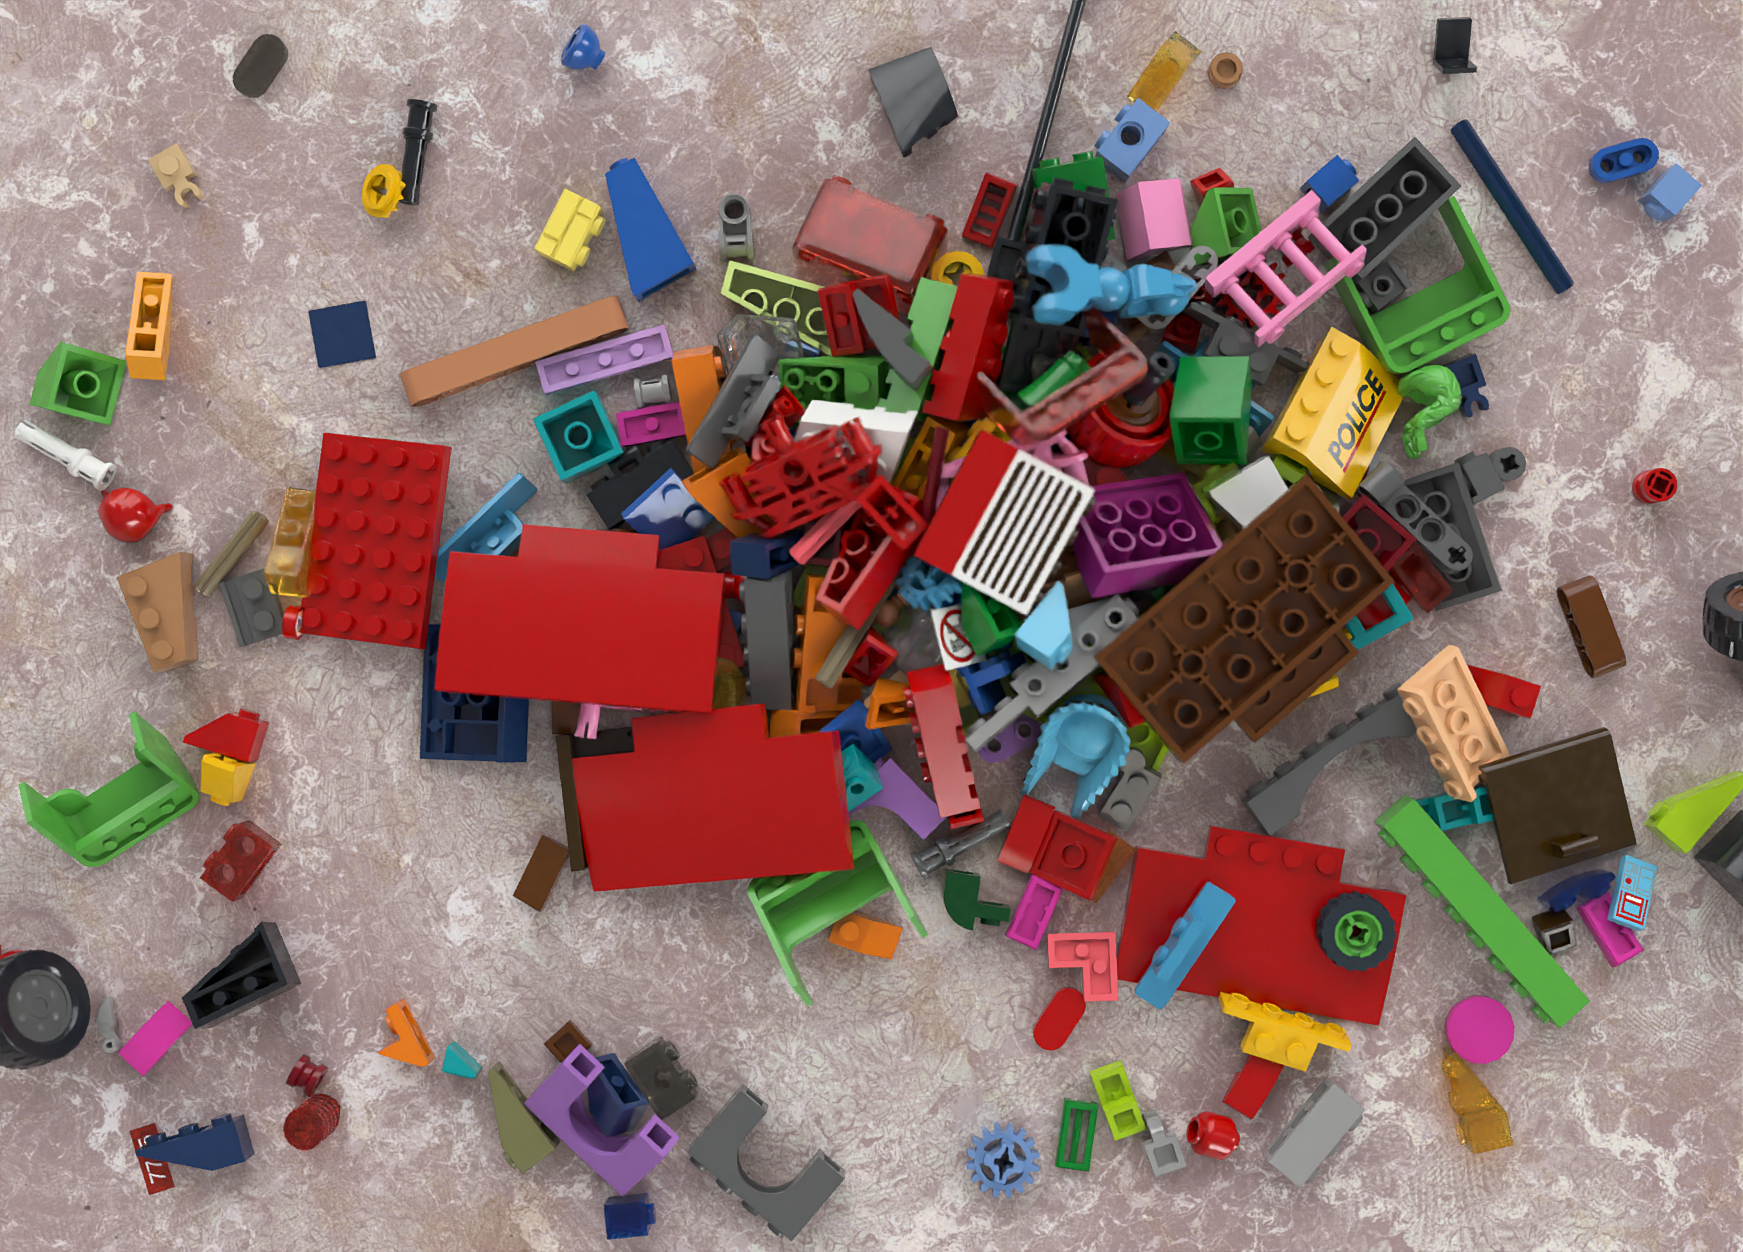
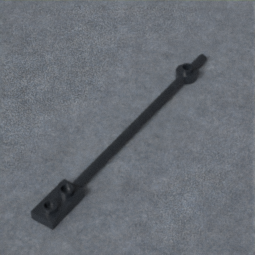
[986,0,1086,292]

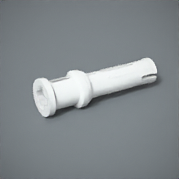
[14,420,117,491]

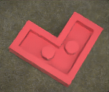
[1047,932,1118,1002]

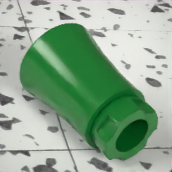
[1016,351,1095,430]

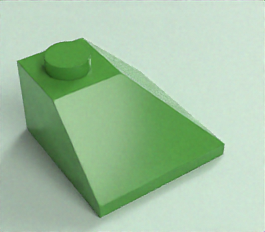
[1190,188,1262,266]
[29,342,127,426]

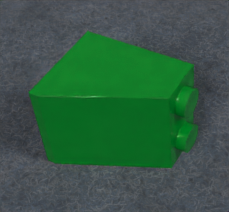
[1170,356,1252,465]

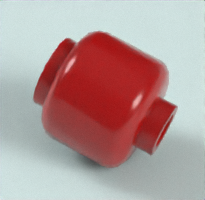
[1186,1111,1240,1160]

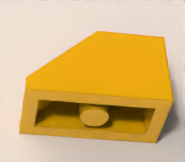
[200,753,256,806]

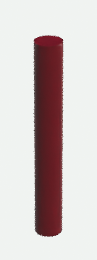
[920,427,949,532]

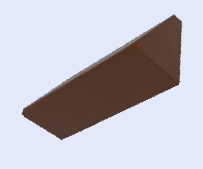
[513,835,569,912]

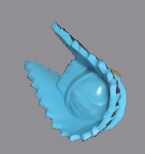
[1019,694,1131,819]

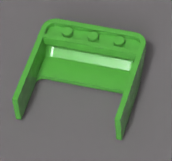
[1324,196,1510,375]
[748,820,928,1007]

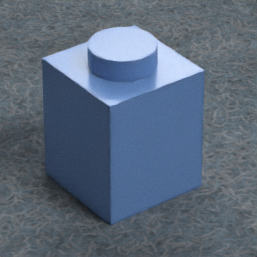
[1638,163,1702,222]

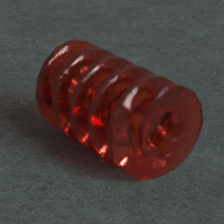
[283,1093,341,1151]

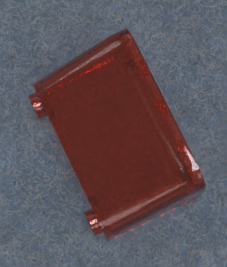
[792,175,948,305]

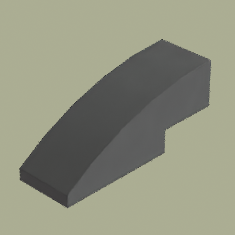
[853,289,933,391]

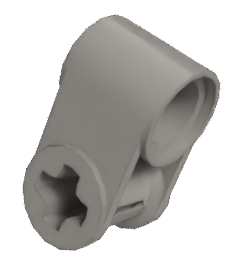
[719,193,754,261]

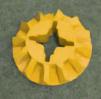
[362,164,406,218]
[931,251,985,285]

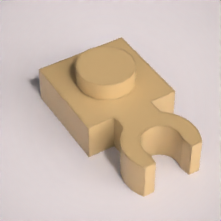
[148,143,204,209]

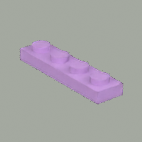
[535,324,674,395]

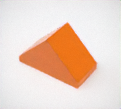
[865,677,915,729]

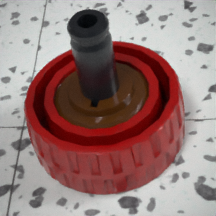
[1062,350,1174,467]

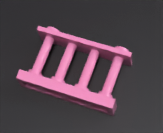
[1205,190,1367,347]

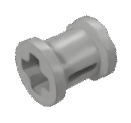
[634,375,672,409]

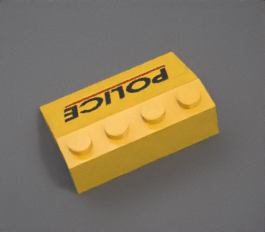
[1261,327,1403,500]

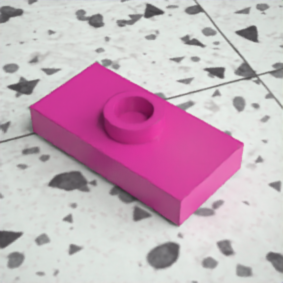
[1005,874,1063,950]
[1576,891,1644,968]

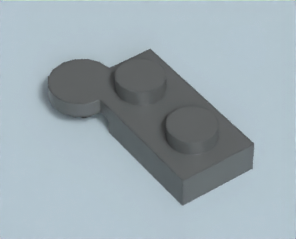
[1098,747,1162,832]

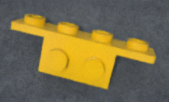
[1218,992,1352,1072]

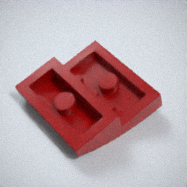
[817,274,900,357]

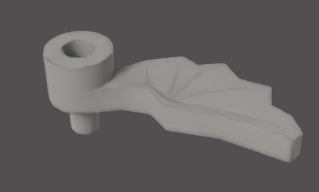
[95,996,123,1053]

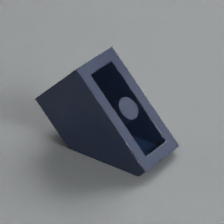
[729,529,803,579]
[587,1053,649,1138]

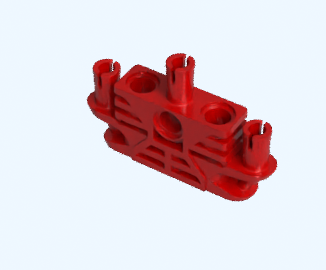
[719,415,882,539]

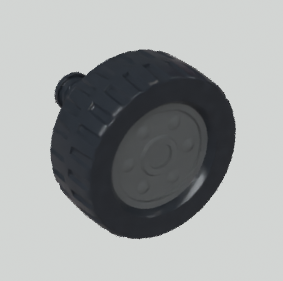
[0,949,91,1070]

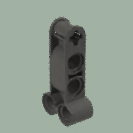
[1354,461,1473,574]

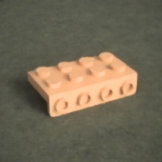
[1397,645,1510,802]

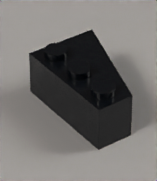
[182,922,301,1029]

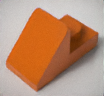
[377,998,436,1067]

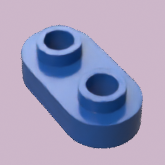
[1588,138,1659,183]

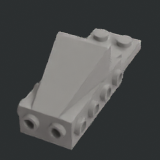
[966,594,1140,753]

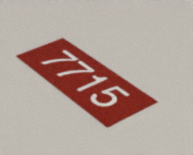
[129,1123,175,1195]

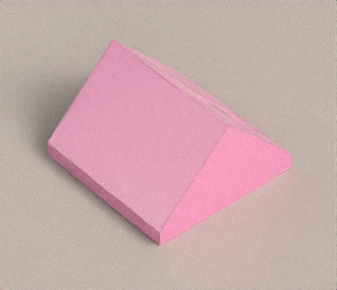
[1115,179,1193,261]

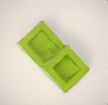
[1089,1060,1147,1141]

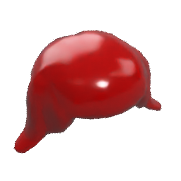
[98,487,173,543]

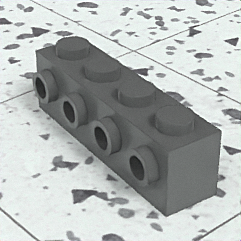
[739,571,797,710]

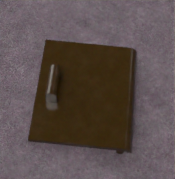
[1478,727,1637,884]

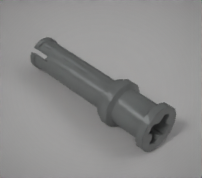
[910,809,1011,880]

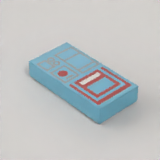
[1607,855,1657,931]

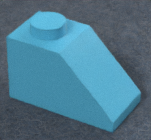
[1015,581,1073,670]

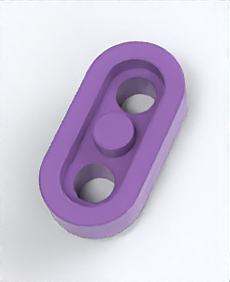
[978,714,1041,762]

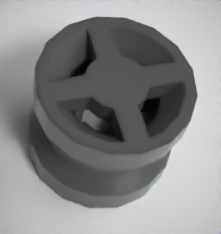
[1489,447,1526,483]

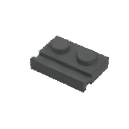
[219,568,284,647]

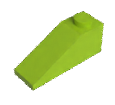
[1644,771,1743,854]

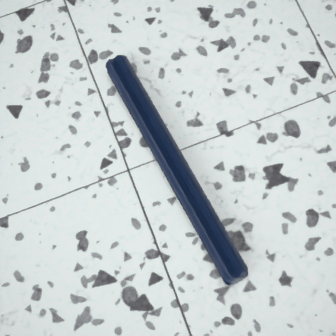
[1451,119,1574,294]

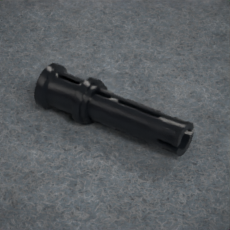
[399,99,438,206]

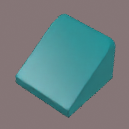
[442,1041,482,1079]

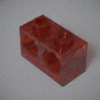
[200,820,282,902]

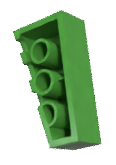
[877,277,958,421]

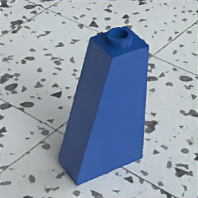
[605,157,697,302]

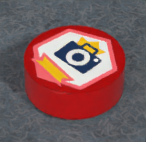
[282,605,303,640]

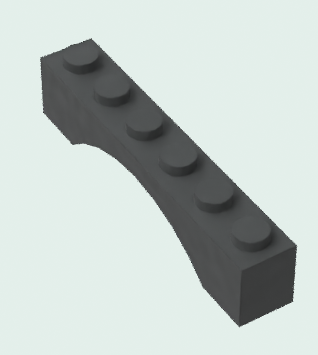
[1241,683,1417,836]

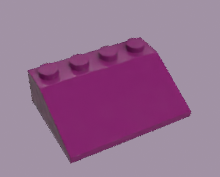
[1073,473,1223,598]

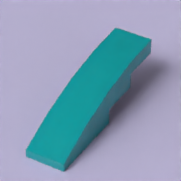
[1415,784,1493,831]

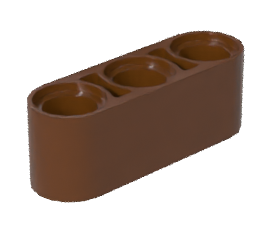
[1556,575,1626,678]

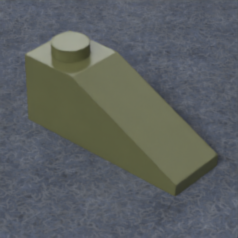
[488,1062,560,1174]

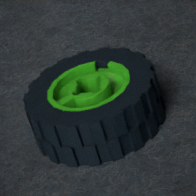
[1315,891,1396,971]

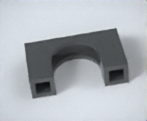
[688,1084,845,1242]

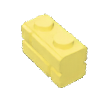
[534,189,606,272]

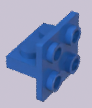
[956,650,1026,715]

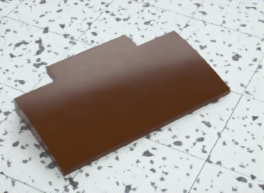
[1094,475,1395,764]

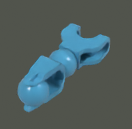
[1026,245,1197,325]

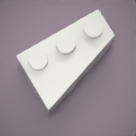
[794,400,918,483]

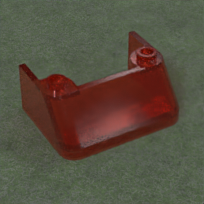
[976,306,1147,446]

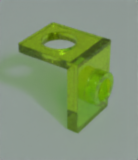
[1192,462,1240,523]

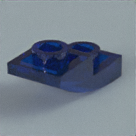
[1537,869,1616,912]

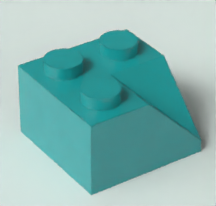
[533,390,624,484]

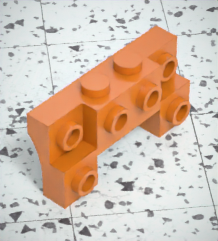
[791,574,865,713]

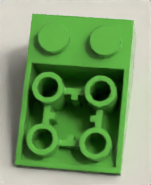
[778,354,889,428]

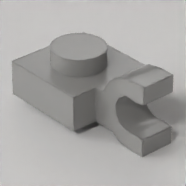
[1143,1109,1187,1177]

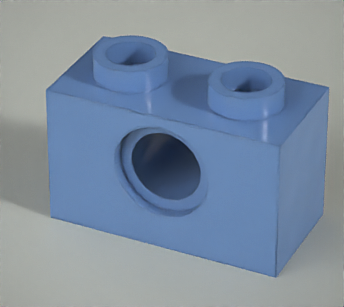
[1094,98,1170,183]

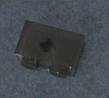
[624,1035,699,1120]

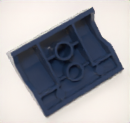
[420,624,529,763]

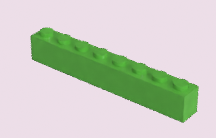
[1374,795,1590,1028]

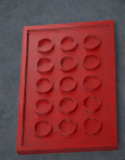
[300,432,452,649]

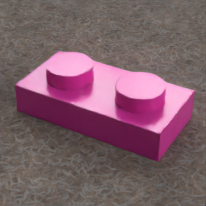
[616,402,686,448]

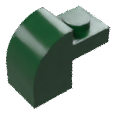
[943,868,1011,930]

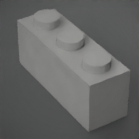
[1263,1077,1365,1188]

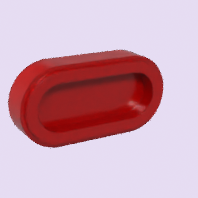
[1033,987,1086,1050]

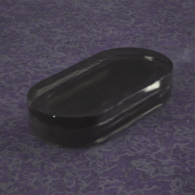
[233,34,288,98]

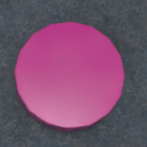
[1444,995,1515,1064]

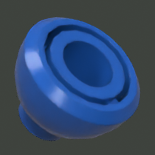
[561,24,605,70]

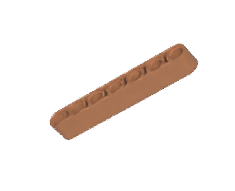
[399,296,629,407]

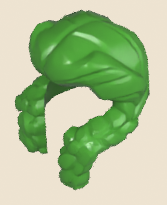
[1397,365,1462,460]

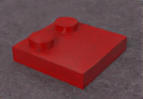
[1029,810,1118,900]

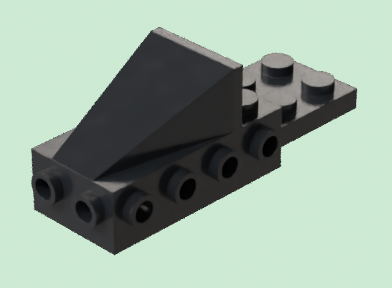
[996,177,1118,393]

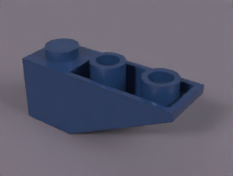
[135,1113,255,1171]

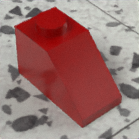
[1467,665,1541,718]
[183,708,269,762]

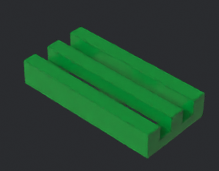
[1055,1098,1099,1172]

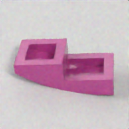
[118,1001,193,1077]

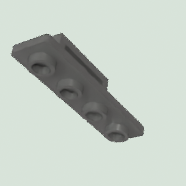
[1181,301,1309,386]
[686,335,781,468]

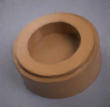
[1208,52,1243,89]

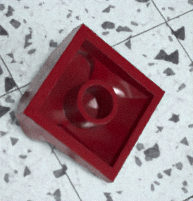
[1342,494,1417,572]

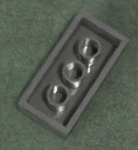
[1307,137,1461,285]

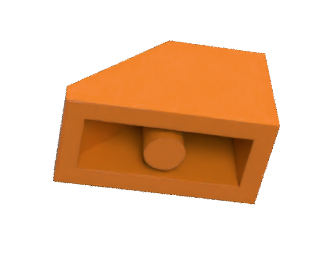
[828,910,903,960]

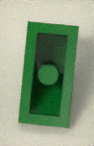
[962,581,1021,657]

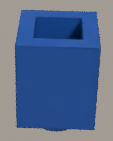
[1300,155,1359,214]

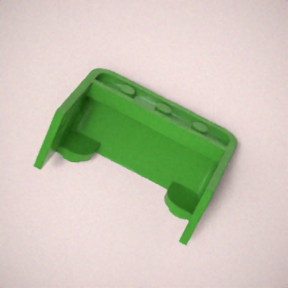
[18,711,199,867]

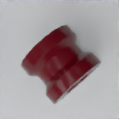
[286,1054,328,1097]

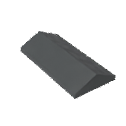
[1399,462,1502,611]

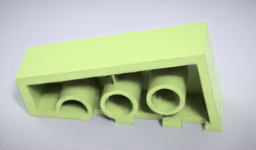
[721,260,832,356]

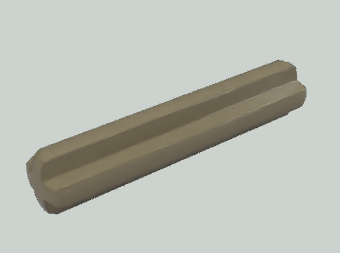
[194,510,269,597]

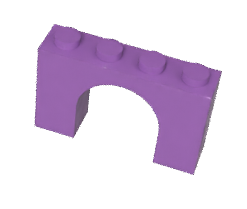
[848,757,946,840]
[523,1044,680,1197]

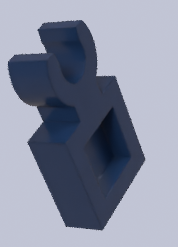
[1442,353,1489,417]

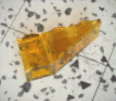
[263,487,316,597]
[1441,1047,1514,1154]

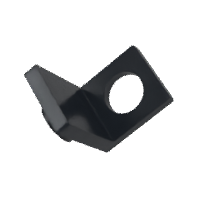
[1433,17,1477,74]

